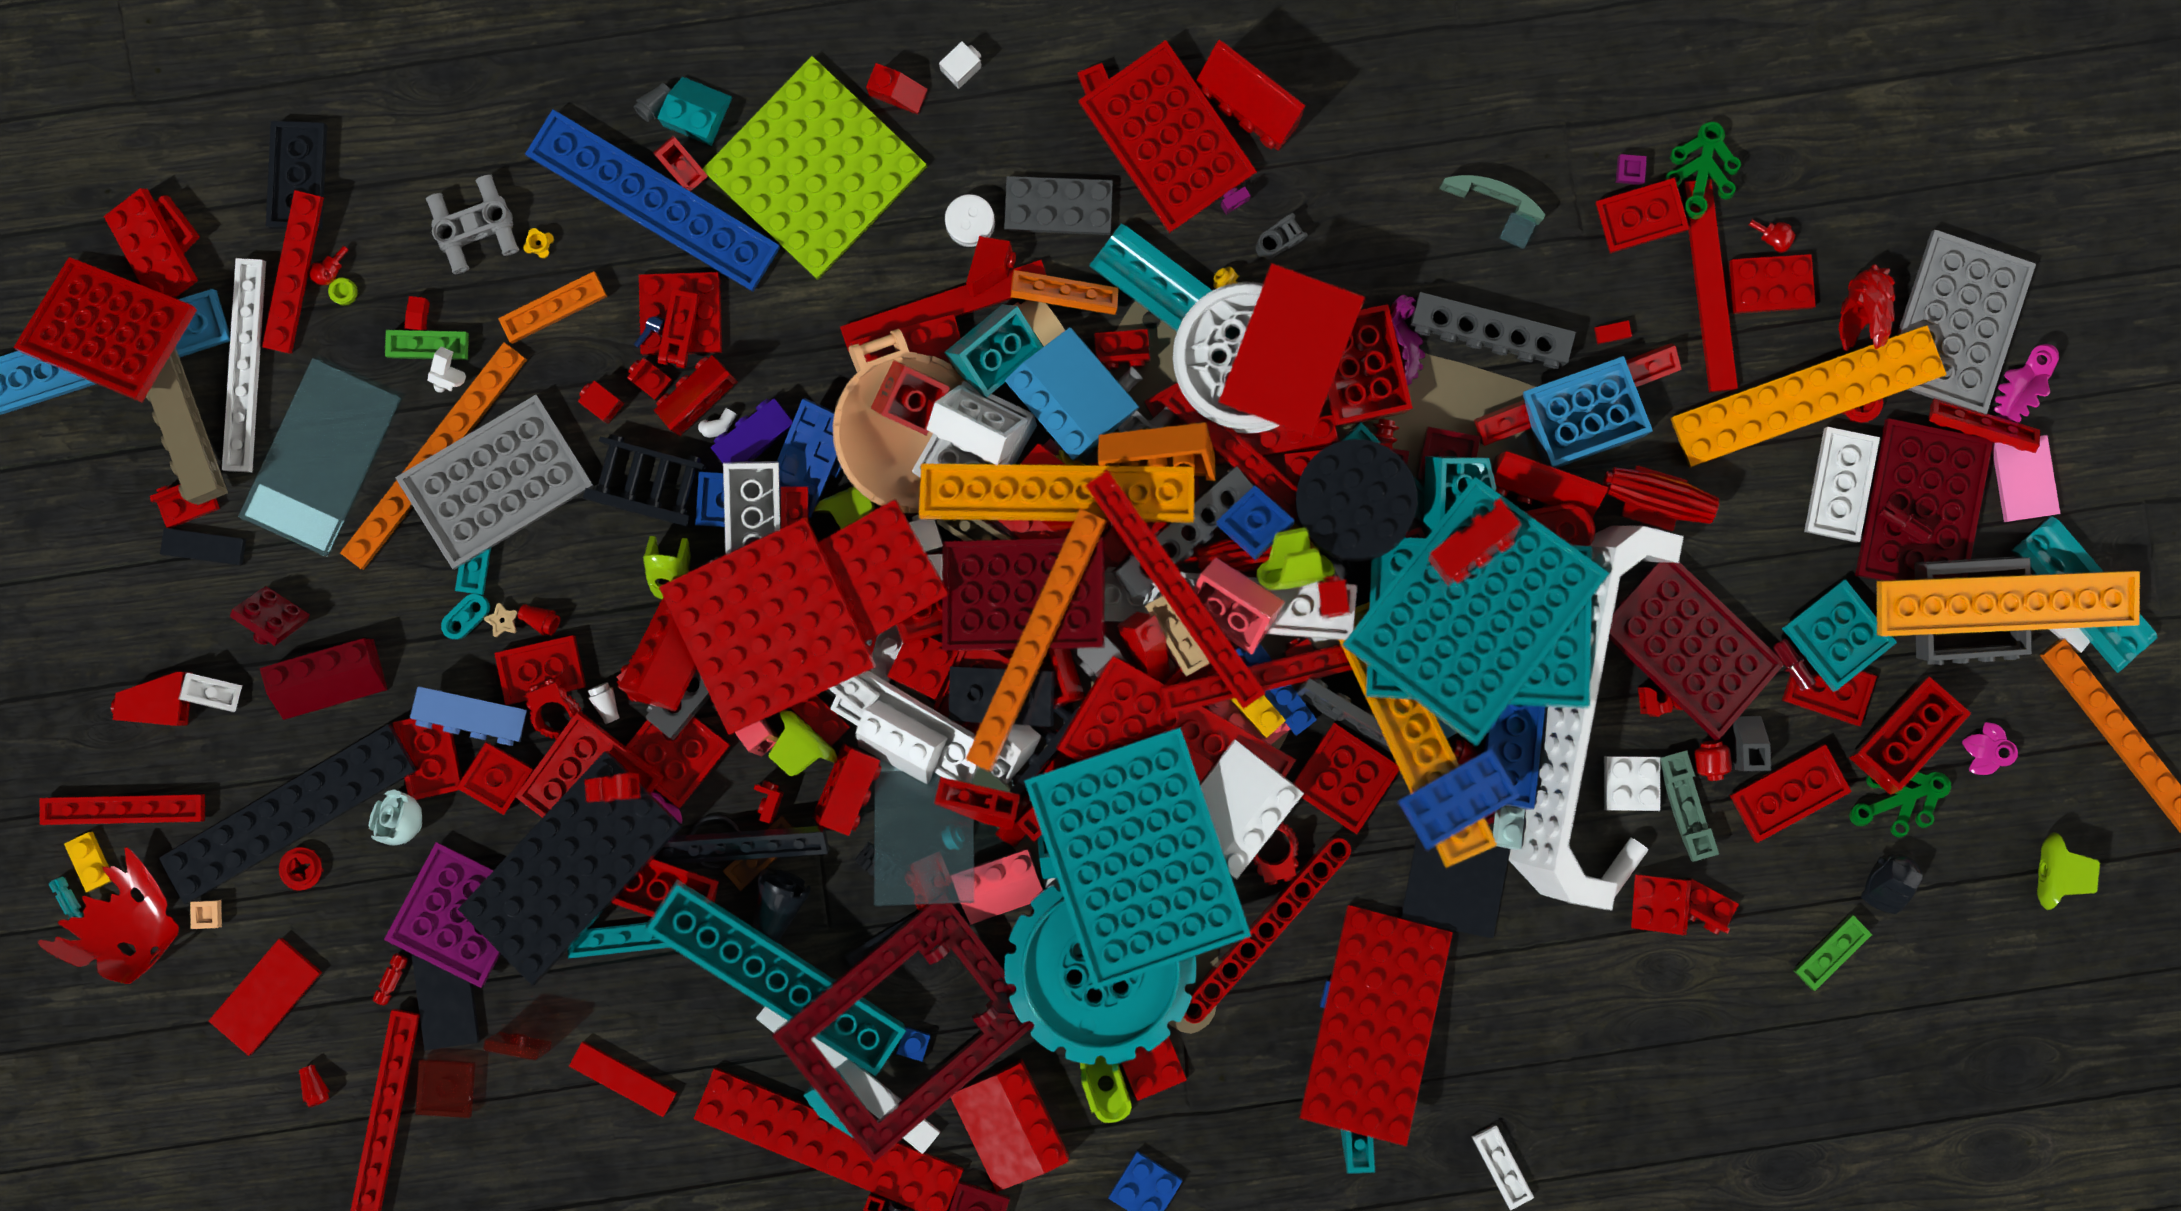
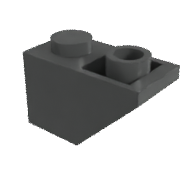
[1733,716,1771,771]

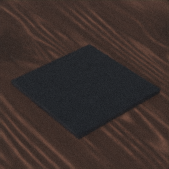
[1401,835,1510,938]

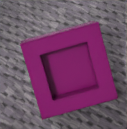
[1616,154,1647,185]
[1221,187,1251,215]

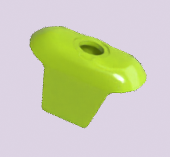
[813,486,876,529]
[1257,528,1335,590]
[643,536,691,599]
[769,710,837,776]
[2037,832,2100,910]
[1080,1056,1132,1123]

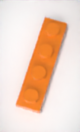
[1010,270,1118,315]
[498,271,608,344]

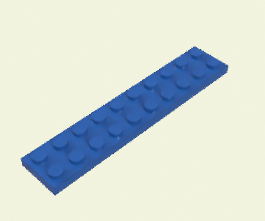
[525,109,780,292]

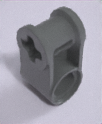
[1256,213,1308,259]

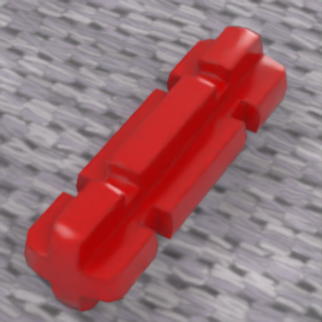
[373,953,408,1005]

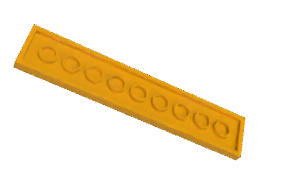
[1670,325,1947,468]
[919,464,1194,522]
[1877,571,2140,636]
[1339,602,1497,868]

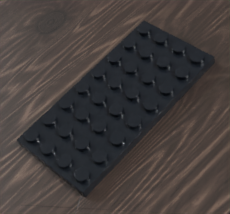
[458,751,683,985]

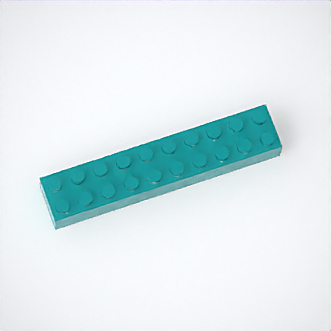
[645,879,906,1076]

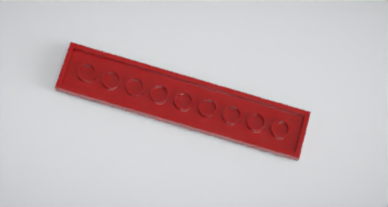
[693,1067,964,1211]

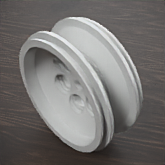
[1173,282,1280,434]

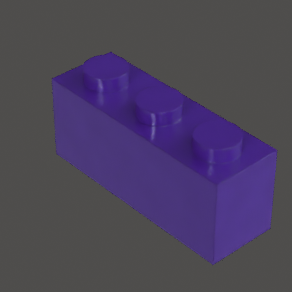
[711,398,793,463]

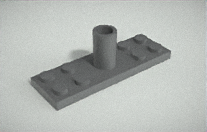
[1296,678,1393,755]

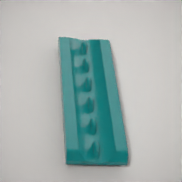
[1089,224,1240,361]
[2011,516,2157,673]

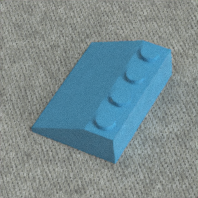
[1004,327,1140,461]
[1523,356,1653,468]

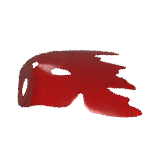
[38,847,179,984]

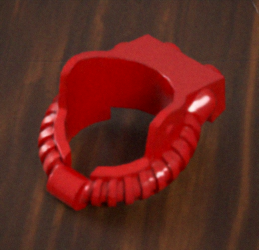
[526,678,582,739]
[1251,822,1299,885]

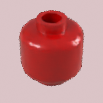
[1695,740,1732,781]

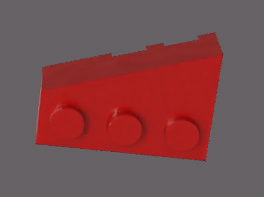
[1428,498,1521,586]

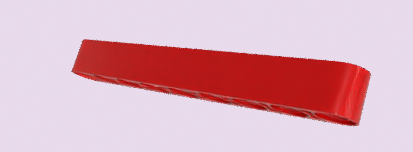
[1183,836,1351,1024]

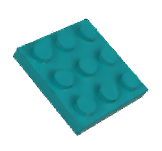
[1782,579,1897,692]

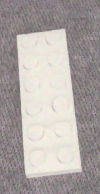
[830,671,979,784]

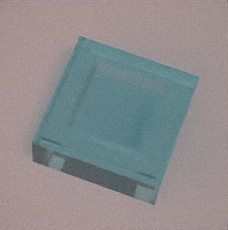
[1499,213,1536,249]

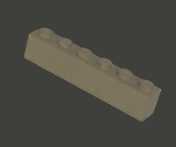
[146,347,228,505]

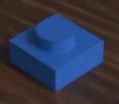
[897,1026,931,1062]

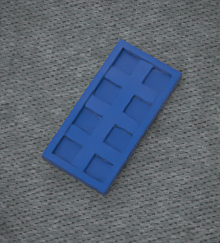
[777,398,838,518]
[1398,749,1520,850]

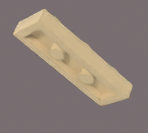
[1145,595,1210,676]

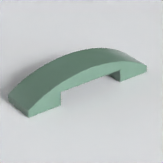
[1439,175,1545,225]
[1660,751,1719,862]

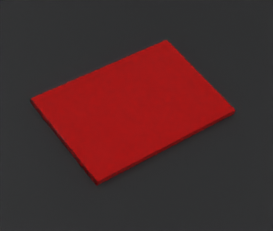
[1218,264,1365,437]

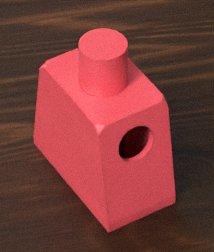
[735,719,779,757]

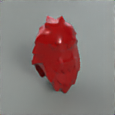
[1838,264,1895,351]

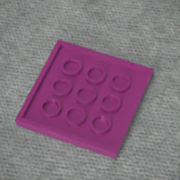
[384,842,501,988]

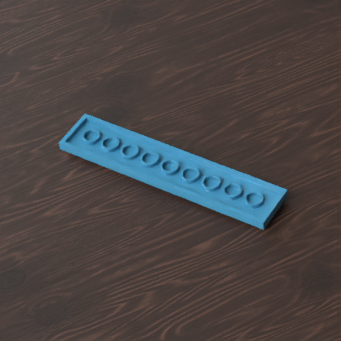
[0,289,231,415]

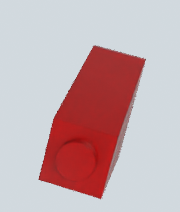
[111,672,193,726]

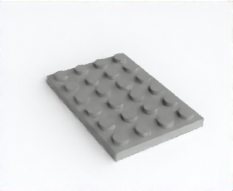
[1897,230,2036,414]
[395,395,594,570]

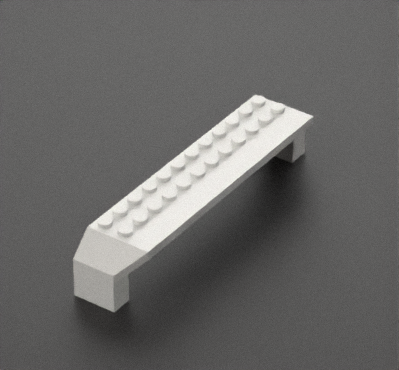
[1509,526,1683,910]

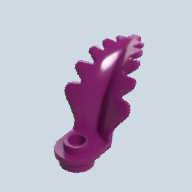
[1391,295,1425,385]

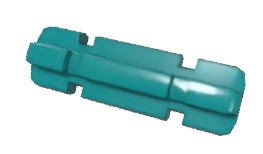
[49,877,84,920]

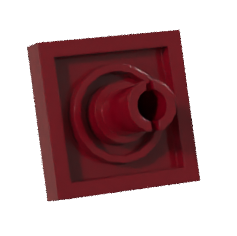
[230,586,310,646]

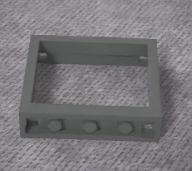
[1914,556,2032,665]

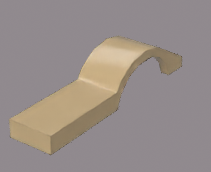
[1014,300,1065,346]

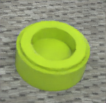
[328,277,358,305]

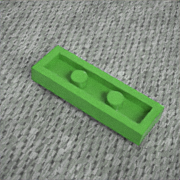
[385,330,469,360]
[1793,914,1872,991]

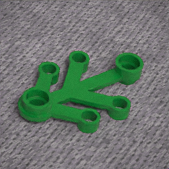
[1665,122,1741,219]
[1849,772,1951,838]

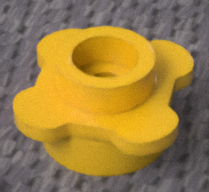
[523,228,554,258]

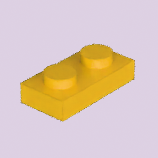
[1230,695,1286,738]
[64,832,112,892]

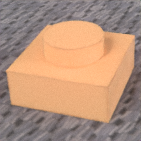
[190,900,222,929]

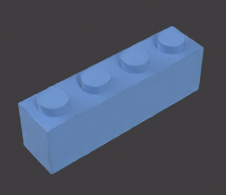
[410,687,528,746]

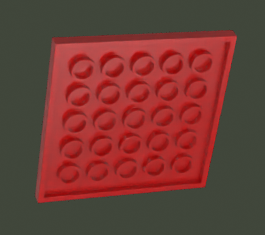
[659,517,876,735]

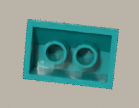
[944,304,1043,398]

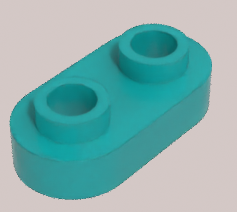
[441,594,490,639]

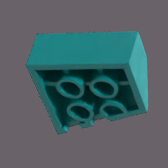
[1423,456,1497,537]

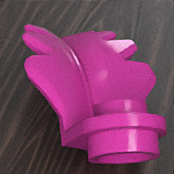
[1994,344,2059,423]

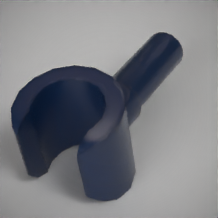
[634,316,665,348]

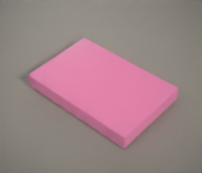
[1992,435,2060,522]

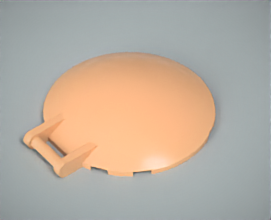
[833,329,968,513]

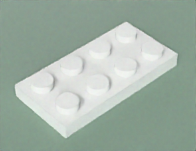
[1804,427,1880,542]

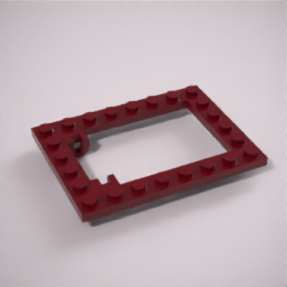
[771,893,1034,1162]

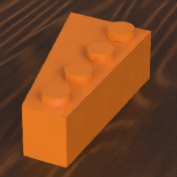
[1098,423,1215,481]

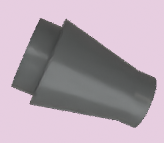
[634,83,670,122]

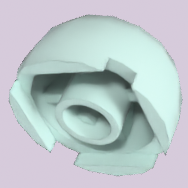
[369,790,422,846]

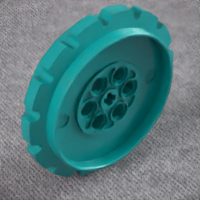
[1005,885,1196,1065]

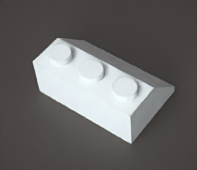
[927,385,1028,465]
[856,700,947,784]

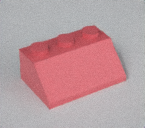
[1193,558,1285,655]
[951,847,1044,925]

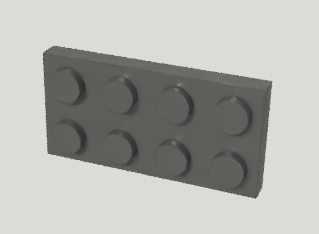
[1005,176,1113,235]

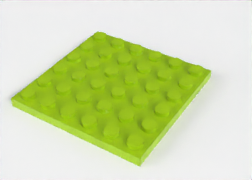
[702,56,927,280]

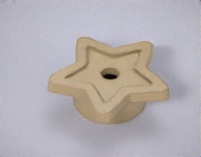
[484,603,518,637]

